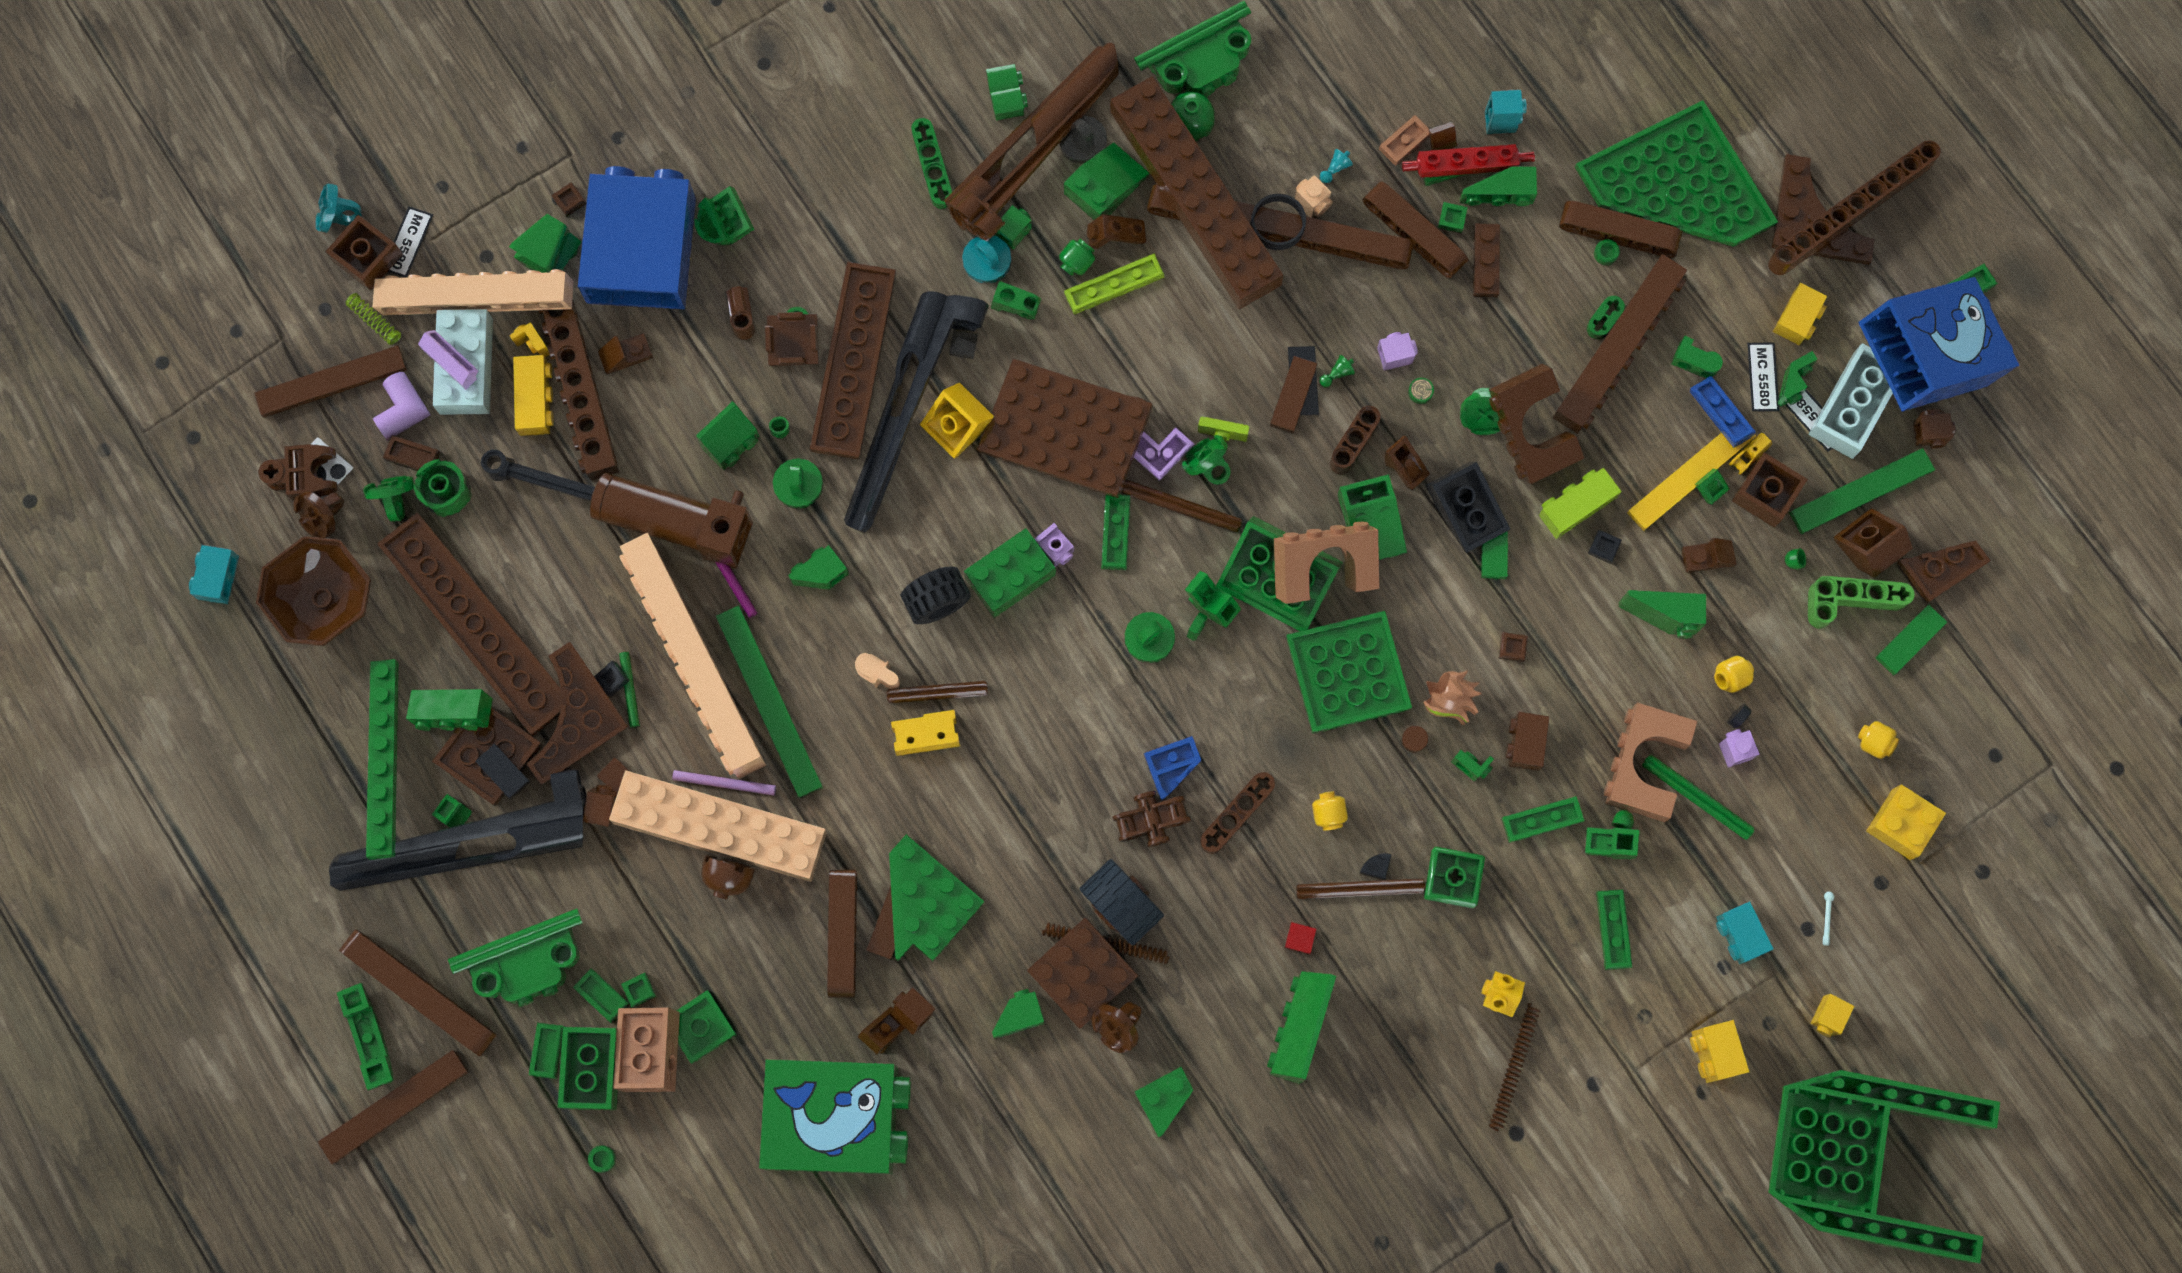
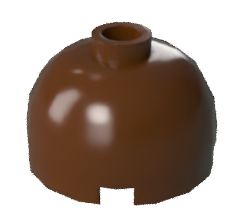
[701,855,756,900]

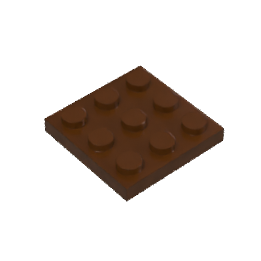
[432,708,542,807]
[1027,917,1138,1029]

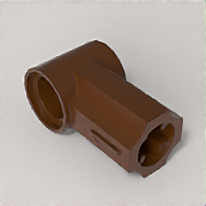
[726,286,755,340]

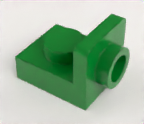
[1451,750,1494,782]

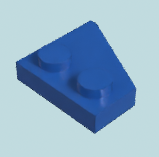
[1144,736,1201,801]

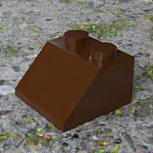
[1833,508,1913,578]

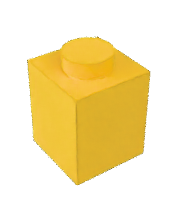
[1810,994,1854,1037]

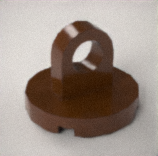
[293,491,345,538]
[1091,1002,1141,1053]

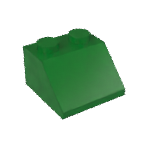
[696,401,760,471]

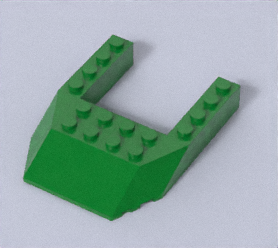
[1768,1070,2000,1264]

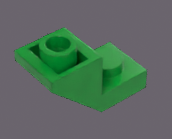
[1778,351,1818,407]

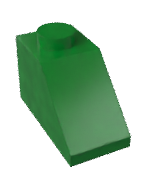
[992,989,1045,1039]

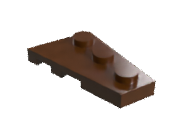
[1897,540,1991,603]

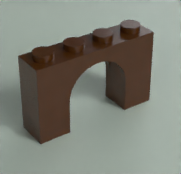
[1489,364,1584,484]

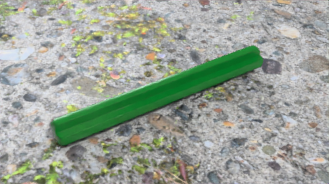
[1642,755,1755,840]

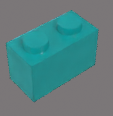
[1485,90,1527,134]
[189,545,239,604]
[1716,901,1773,965]

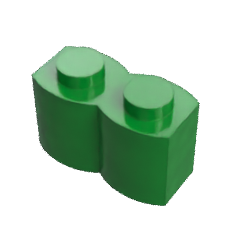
[986,64,1028,121]

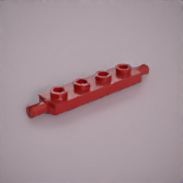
[1402,144,1535,178]

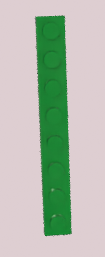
[366,659,399,860]

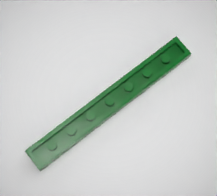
[716,605,823,799]

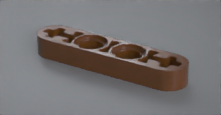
[1200,772,1275,854]

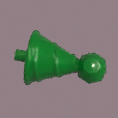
[1319,355,1355,387]

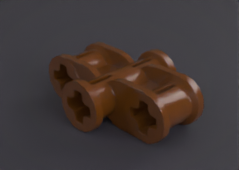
[1112,791,1191,847]

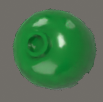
[1171,91,1215,142]

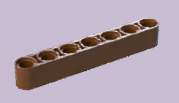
[339,929,497,1057]

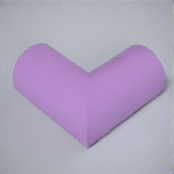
[373,372,431,441]
[1134,428,1194,481]

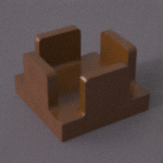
[765,312,819,366]

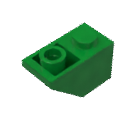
[788,545,849,590]

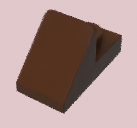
[598,333,653,375]
[1385,436,1430,490]
[1681,538,1737,573]
[858,1006,906,1055]

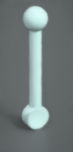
[1823,892,1834,946]

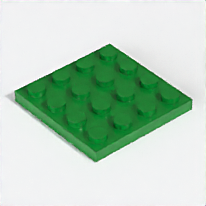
[1286,611,1412,734]

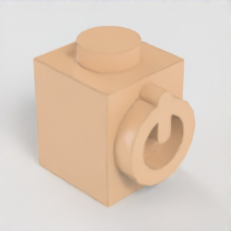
[1295,175,1333,218]

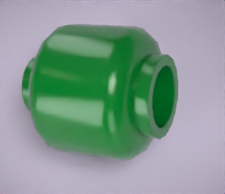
[1059,239,1095,276]

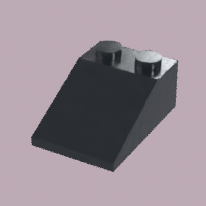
[1425,462,1510,553]

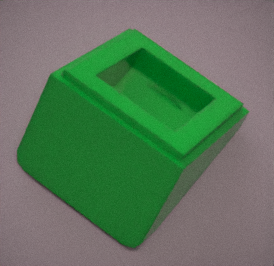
[432,794,472,828]

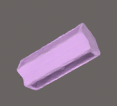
[418,330,478,390]

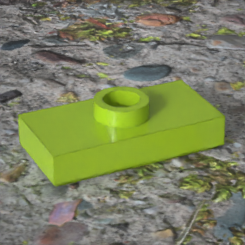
[1198,416,1250,442]

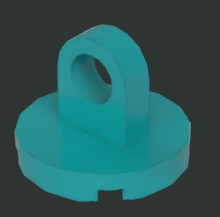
[315,183,361,233]
[962,236,1012,283]

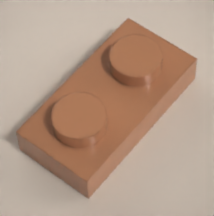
[1379,115,1430,166]

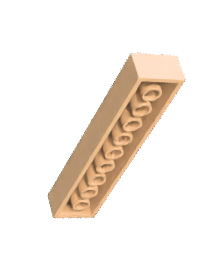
[619,533,767,779]

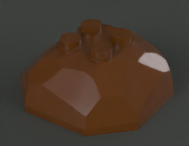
[256,536,371,647]

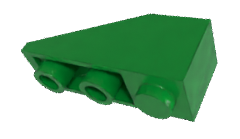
[1460,167,1537,206]

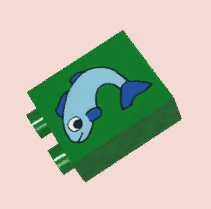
[759,1059,911,1175]

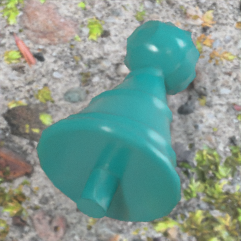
[1320,149,1353,184]

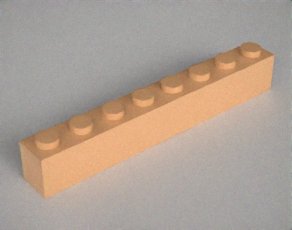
[373,269,574,315]

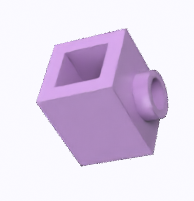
[1377,332,1418,371]
[1719,729,1759,768]

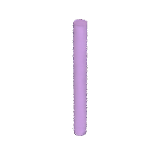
[672,770,776,796]

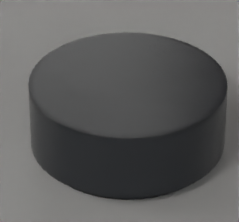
[1727,703,1752,728]

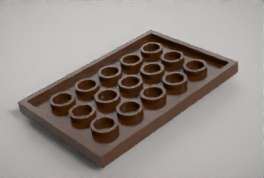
[977,359,1153,498]

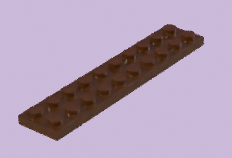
[377,512,562,736]

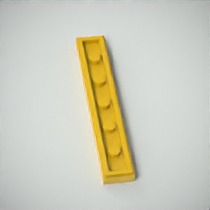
[1627,433,1756,531]

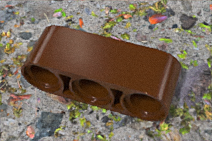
[1330,405,1381,475]

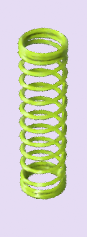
[346,293,401,345]

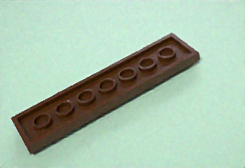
[810,262,896,460]

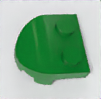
[694,186,754,245]

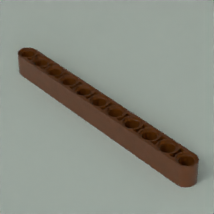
[1147,184,1414,269]

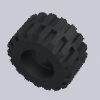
[900,566,971,624]

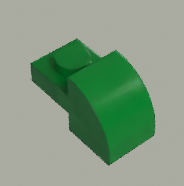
[1585,827,1640,859]

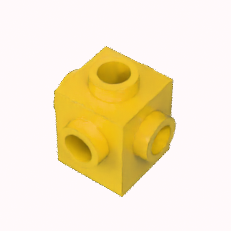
[1481,971,1525,1017]

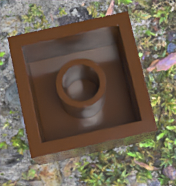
[325,215,403,291]
[1732,452,1808,528]

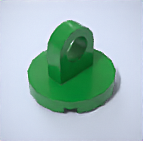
[1460,388,1500,435]
[1182,435,1231,485]
[773,458,824,509]
[363,476,415,522]
[1124,612,1175,663]

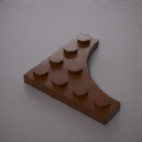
[1771,154,1875,265]
[526,642,628,785]

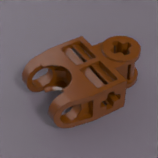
[258,444,338,501]

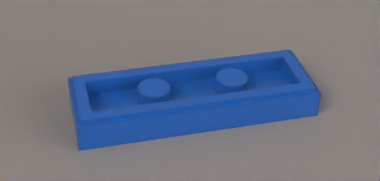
[1690,376,1756,448]

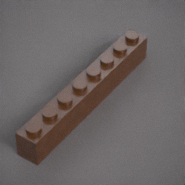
[1553,254,1687,434]

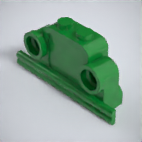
[1134,1,1251,97]
[448,908,583,1007]

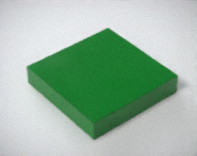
[676,990,737,1064]

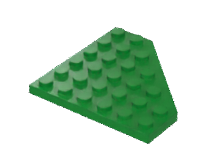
[1575,100,1778,247]

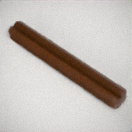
[887,681,988,703]

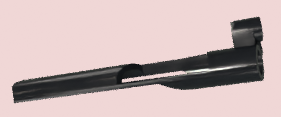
[844,291,989,532]

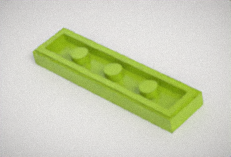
[1064,253,1164,315]

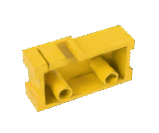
[891,710,960,756]

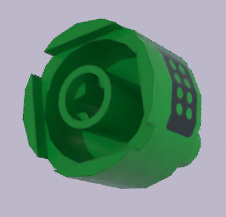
[414,460,472,517]

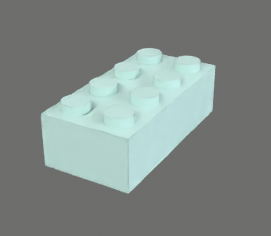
[433,309,493,415]
[1808,343,1893,459]

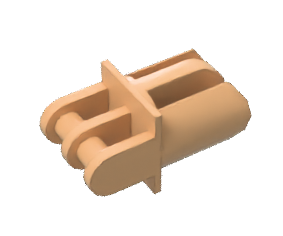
[855,653,900,689]

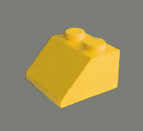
[920,382,994,459]

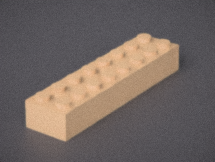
[609,770,827,882]

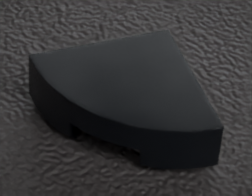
[1359,853,1392,880]

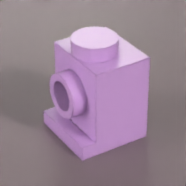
[1035,523,1074,567]

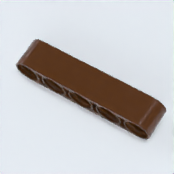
[1362,181,1468,279]
[1559,201,1682,258]
[827,870,857,998]

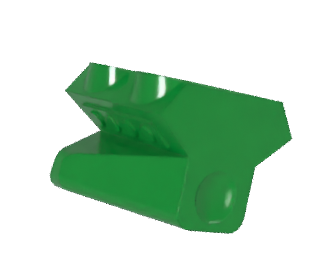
[509,214,582,273]

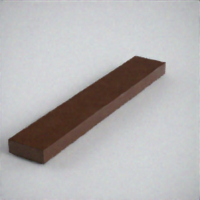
[254,345,407,418]
[318,1050,469,1164]

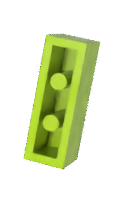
[1538,467,1622,539]

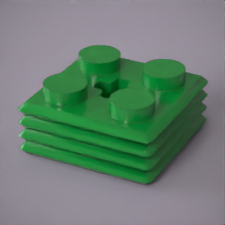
[1424,847,1485,908]

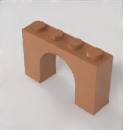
[1274,522,1379,604]
[1604,703,1697,822]

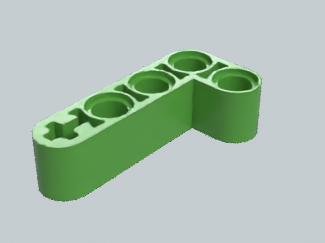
[1808,576,1915,629]

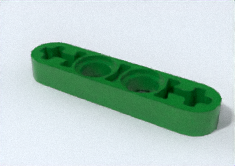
[911,118,952,209]

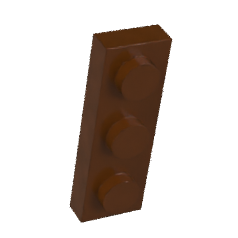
[1473,223,1500,298]

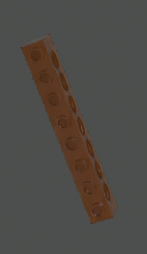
[538,300,620,481]

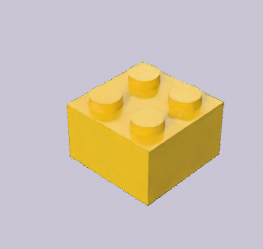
[1866,784,1946,860]
[1690,1020,1749,1083]

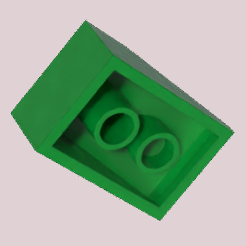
[1064,142,1150,220]
[1619,590,1706,639]

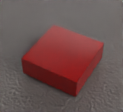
[1284,922,1316,955]

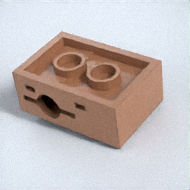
[613,1008,680,1092]

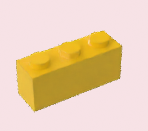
[513,355,554,436]

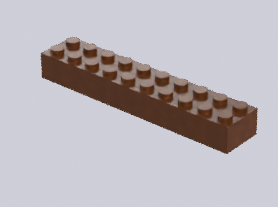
[1110,76,1283,310]

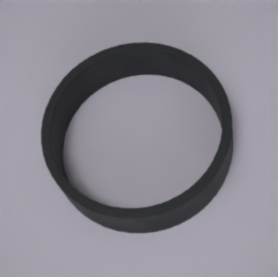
[1251,194,1306,250]

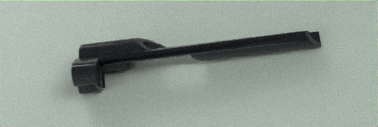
[329,769,587,891]

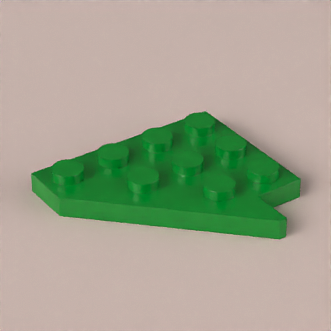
[889,834,984,962]

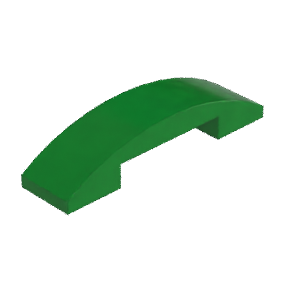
[336,983,394,1091]

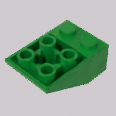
[1337,474,1407,560]

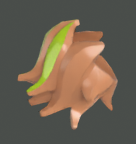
[1423,670,1482,725]

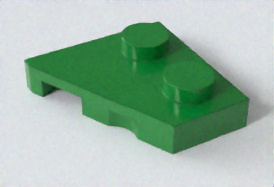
[1134,1067,1193,1138]

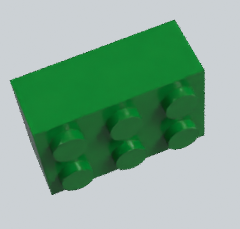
[964,528,1056,618]
[558,1027,618,1111]

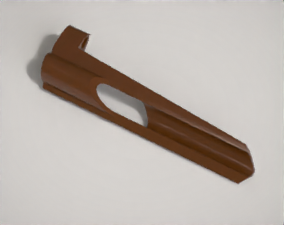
[944,42,1119,241]

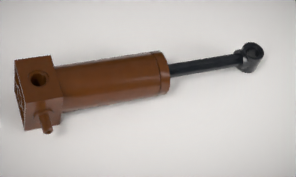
[481,449,753,569]

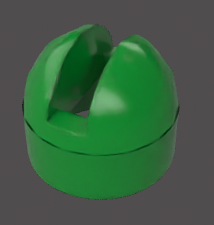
[769,416,790,439]
[1784,548,1807,569]
[1612,810,1634,829]

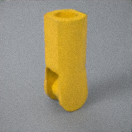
[1729,433,1772,475]

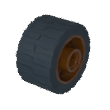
[1080,859,1164,945]

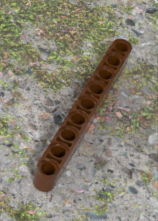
[1768,140,1941,275]

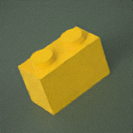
[1773,282,1827,345]

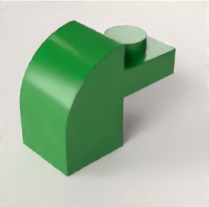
[1185,571,1241,628]

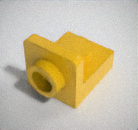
[510,322,550,357]

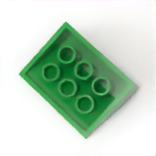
[1216,516,1343,631]
[1267,971,1336,1084]

